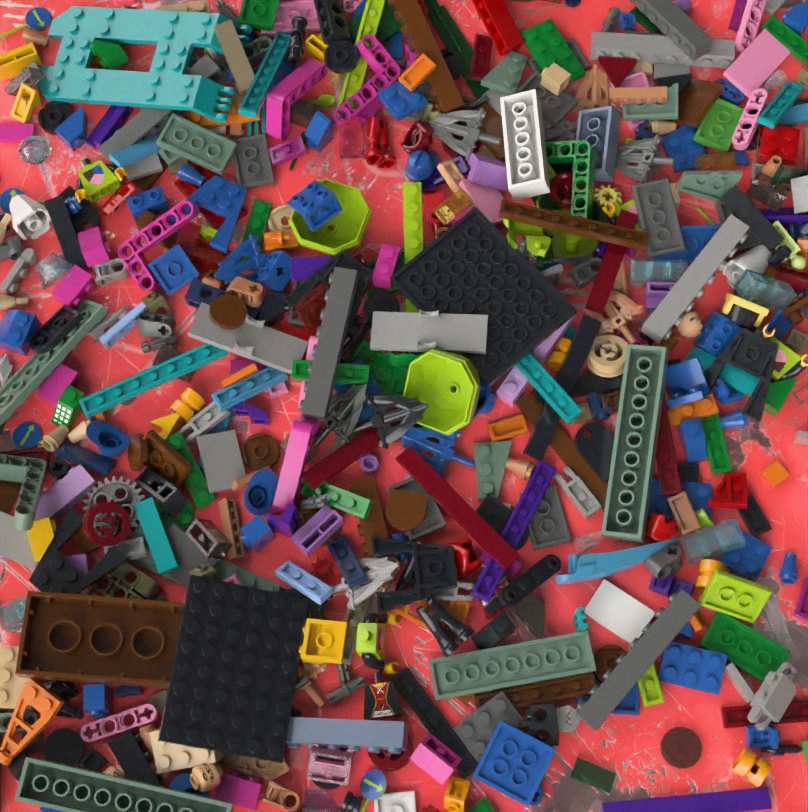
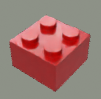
[755,125,801,172]

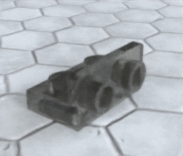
[5,61,44,96]

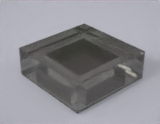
[22,731,44,754]

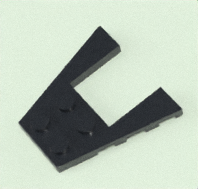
[282,250,373,343]
[704,328,779,423]
[29,508,130,595]
[371,536,457,615]

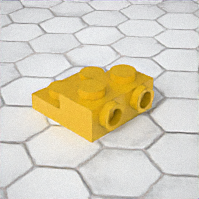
[299,618,348,664]

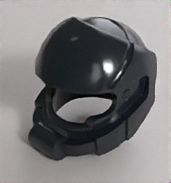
[44,680,84,719]

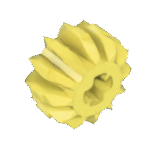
[594,184,622,215]

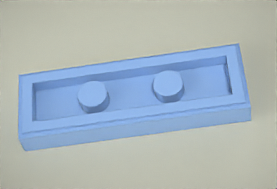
[99,302,149,349]
[275,560,334,605]

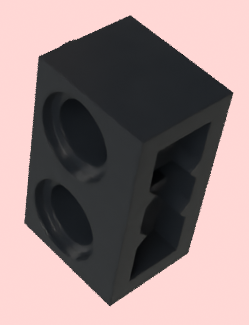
[526,700,560,746]

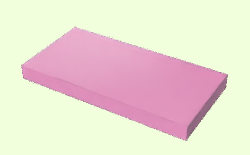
[261,0,321,37]
[723,29,791,98]

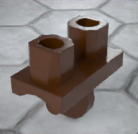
[783,292,808,326]

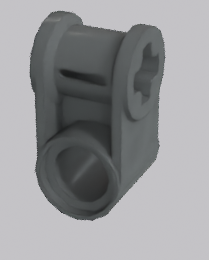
[567,257,602,290]
[138,312,176,338]
[644,545,683,580]

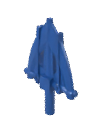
[214,234,285,284]
[400,427,475,478]

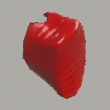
[645,513,679,541]
[446,538,482,580]

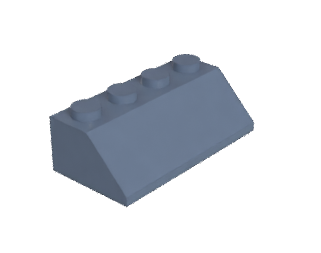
[572,106,621,183]

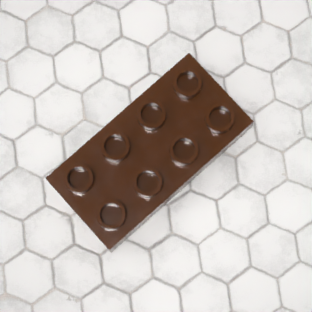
[15,591,184,689]

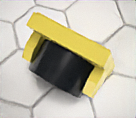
[721,293,769,328]

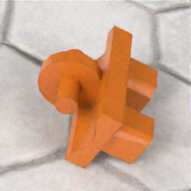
[263,229,299,252]

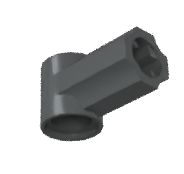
[0,236,24,263]

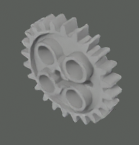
[82,476,146,536]

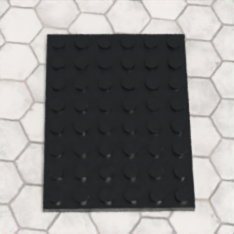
[389,207,577,387]
[158,575,309,763]

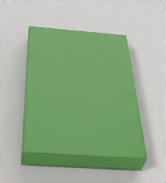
[693,98,744,155]

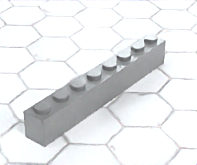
[590,31,735,68]
[641,214,749,344]

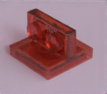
[189,242,231,280]
[291,282,329,336]

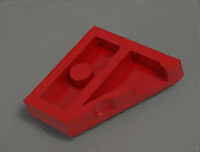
[98,182,136,216]
[708,472,747,509]

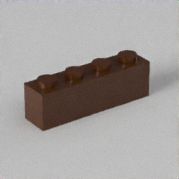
[348,476,388,558]

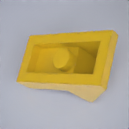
[10,83,42,123]
[151,413,183,439]

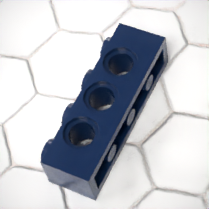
[184,278,262,320]

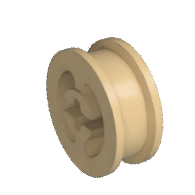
[587,335,628,378]

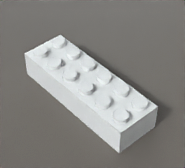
[500,89,550,201]

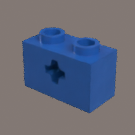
[126,186,170,222]
[256,250,292,293]
[240,514,275,553]
[84,684,113,718]

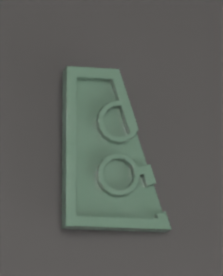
[480,51,528,95]
[623,83,678,121]
[676,170,743,202]
[473,441,512,501]

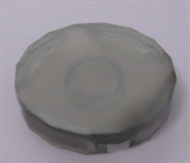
[660,727,702,769]

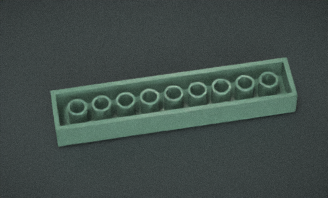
[601,344,669,543]
[14,757,236,812]

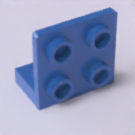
[287,181,343,232]
[693,311,743,357]
[666,357,711,408]

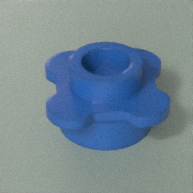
[618,13,636,30]

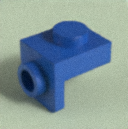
[713,378,744,405]
[745,723,780,749]

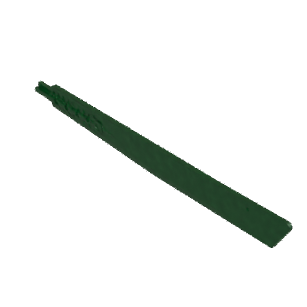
[424,0,562,210]

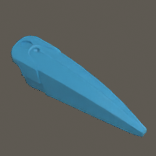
[555,538,679,585]

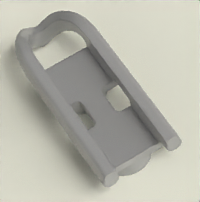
[89,305,130,344]

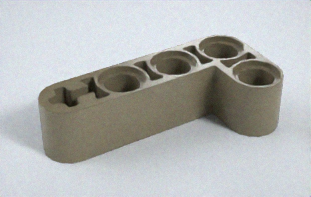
[214,20,255,96]

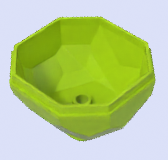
[288,179,371,256]
[403,349,480,435]

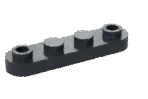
[498,554,561,607]

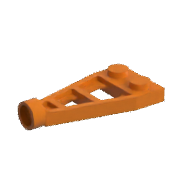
[392,599,470,642]
[0,678,64,765]

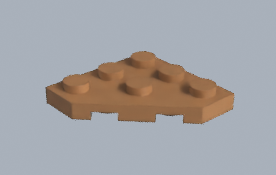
[215,753,291,781]

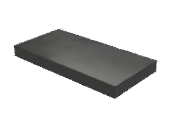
[631,178,685,258]

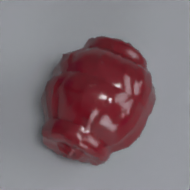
[401,120,434,155]
[549,172,573,208]

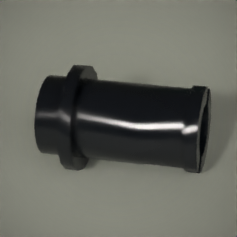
[767,245,792,268]

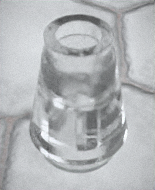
[760,69,788,94]
[573,531,604,554]

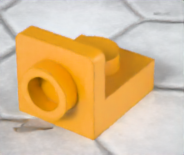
[444,776,471,812]

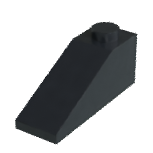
[134,467,189,517]

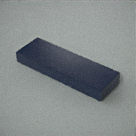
[55,440,117,476]
[327,535,368,589]

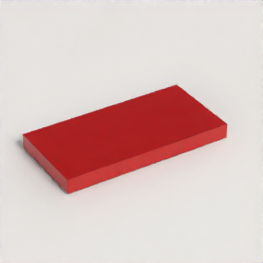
[174,165,248,230]

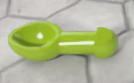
[301,94,336,108]

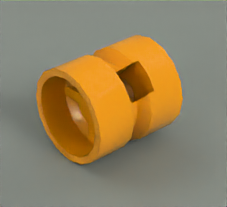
[547,338,571,371]
[169,387,206,423]
[696,559,726,592]
[732,747,772,787]

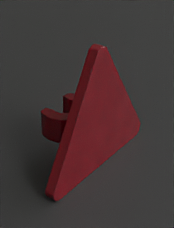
[598,57,637,88]

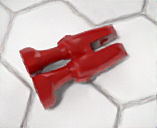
[365,116,397,168]

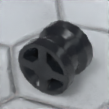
[49,458,71,480]
[340,791,364,812]

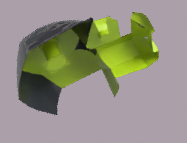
[503,195,609,265]

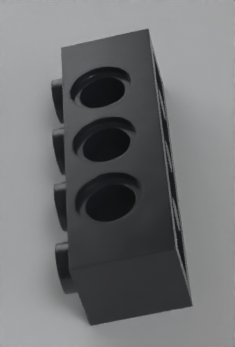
[314,0,351,46]

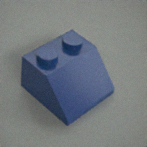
[0,309,41,356]

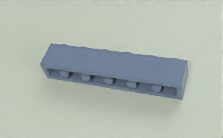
[286,717,409,754]

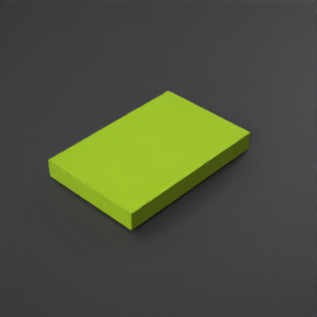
[698,569,772,624]

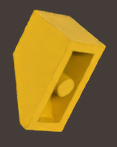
[27,516,57,562]

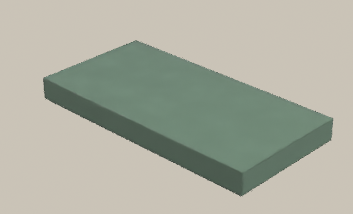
[156,113,238,176]

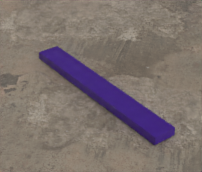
[471,460,557,604]
[602,787,772,812]

